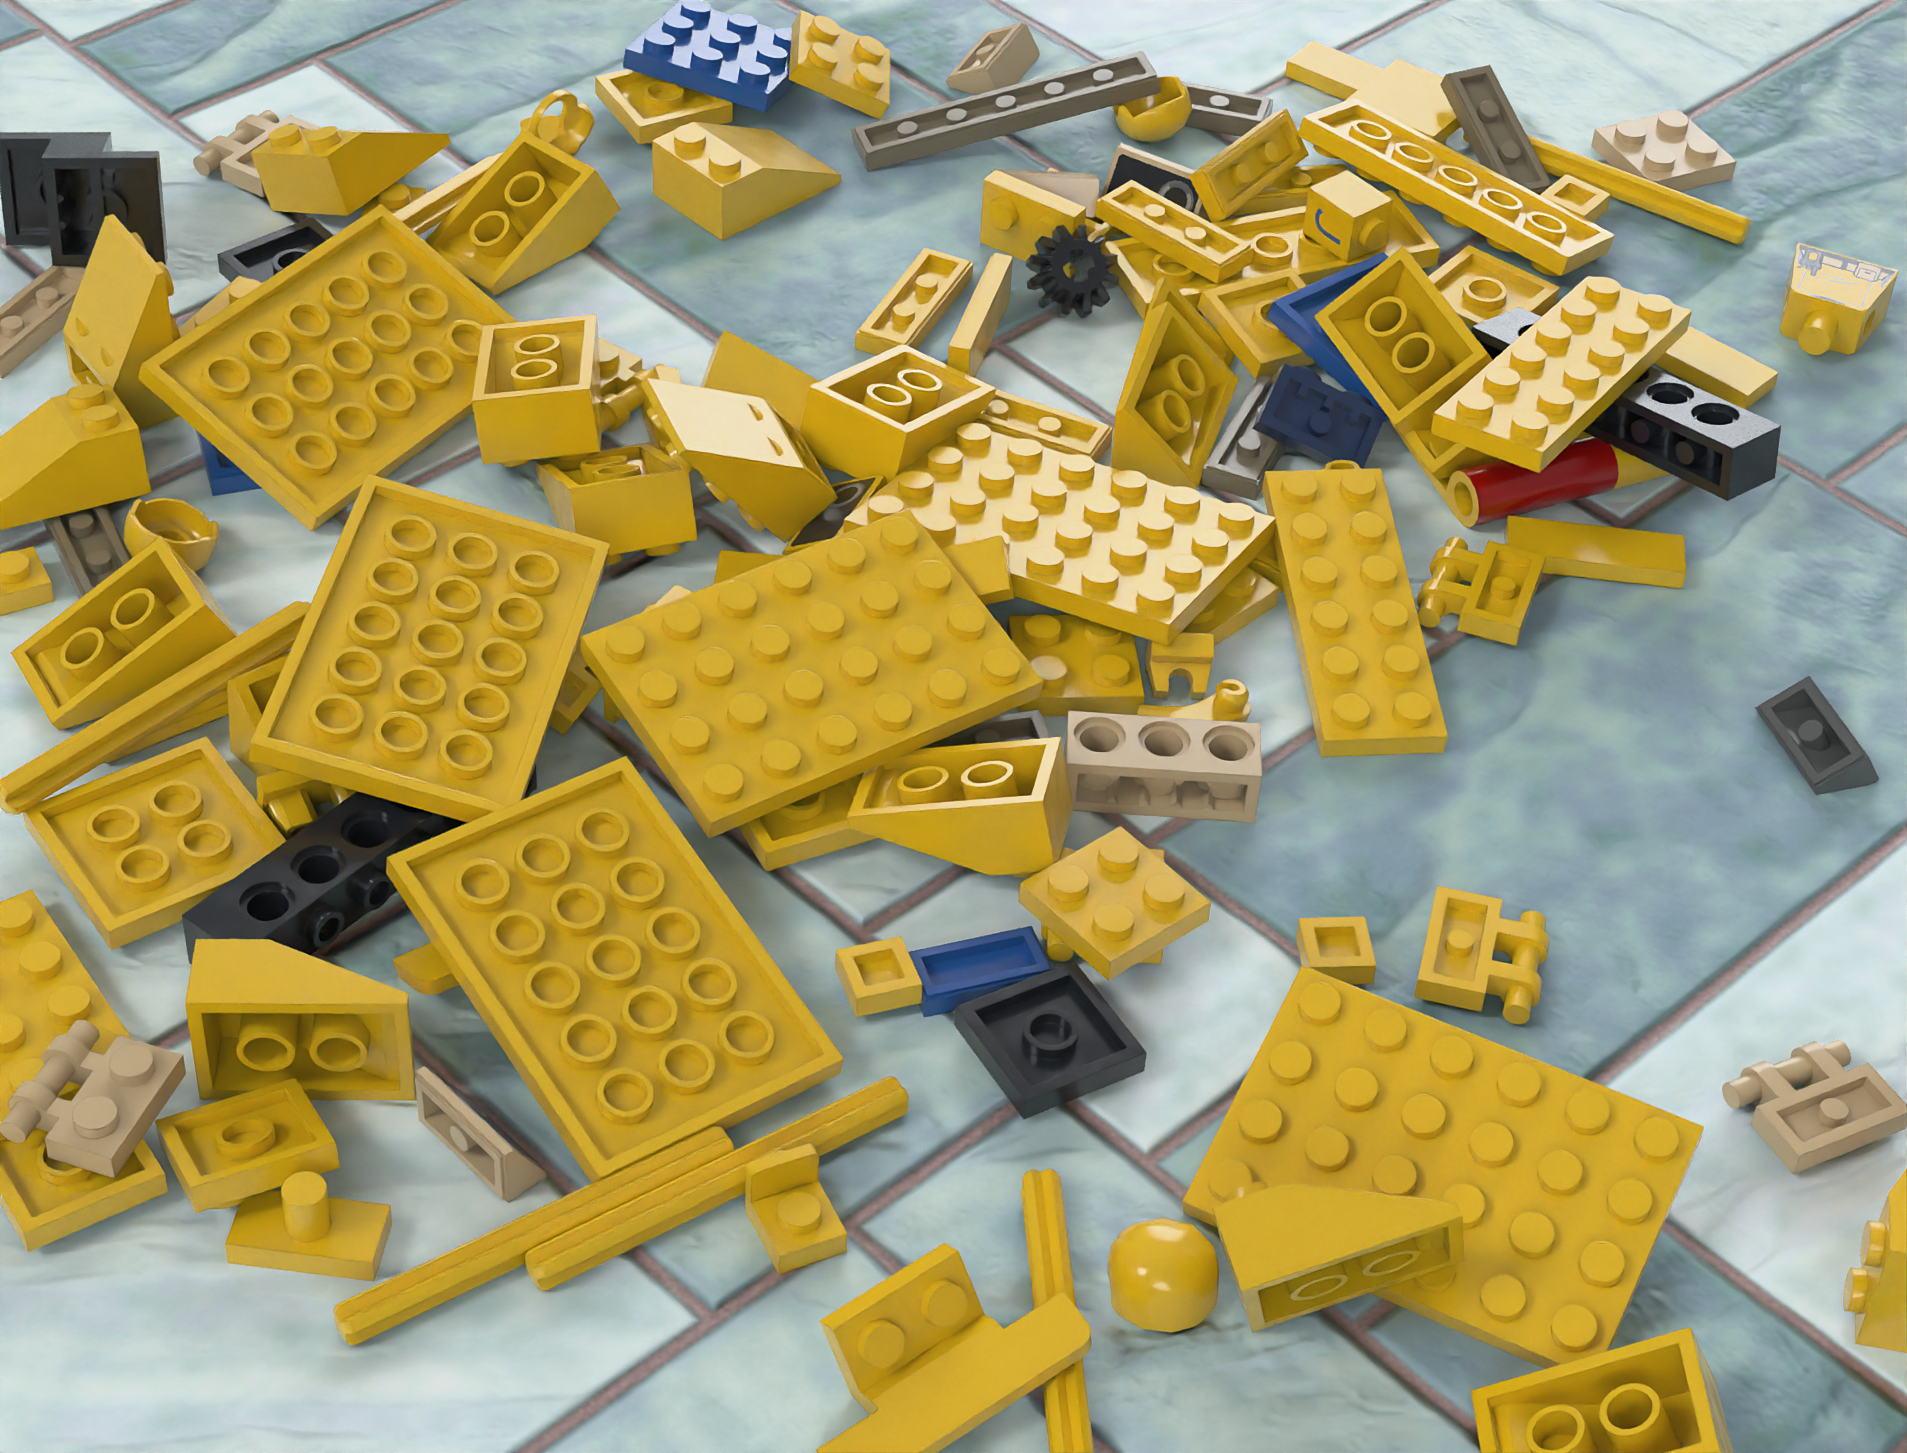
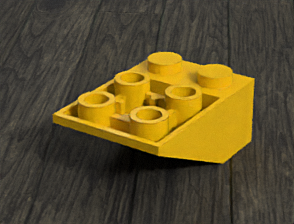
[63,214,180,430]
[640,378,838,543]

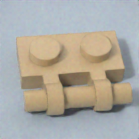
[193,110,321,197]
[0,1020,186,1178]
[1722,1039,1907,1174]

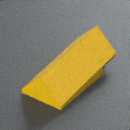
[1314,246,1501,479]
[1111,276,1239,489]

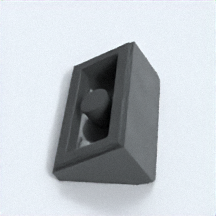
[1755,676,1879,795]

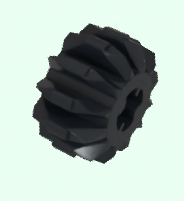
[1025,225,1119,318]

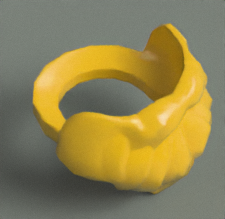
[520,90,595,157]

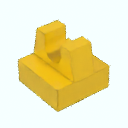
[1145,633,1214,700]

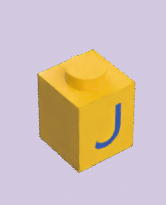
[1303,170,1393,263]

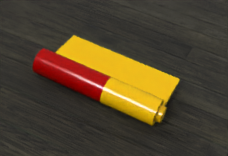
[1389,419,1672,527]

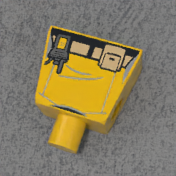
[1779,243,1899,355]

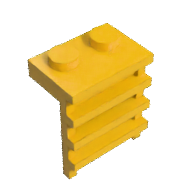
[980,168,1124,277]

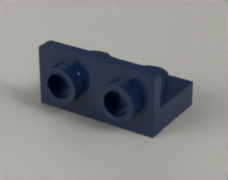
[1252,363,1386,469]

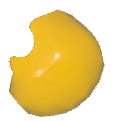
[1112,75,1192,142]
[123,497,219,572]
[1107,1217,1219,1333]

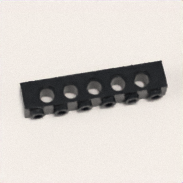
[1472,307,1781,501]
[182,764,537,964]

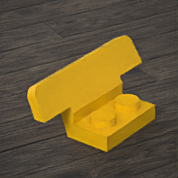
[816,1243,1092,1453]

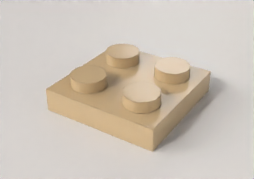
[1591,109,1737,192]

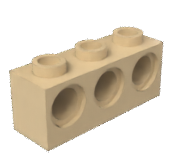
[1064,711,1262,823]

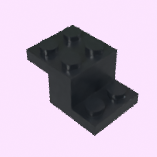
[0,132,168,266]

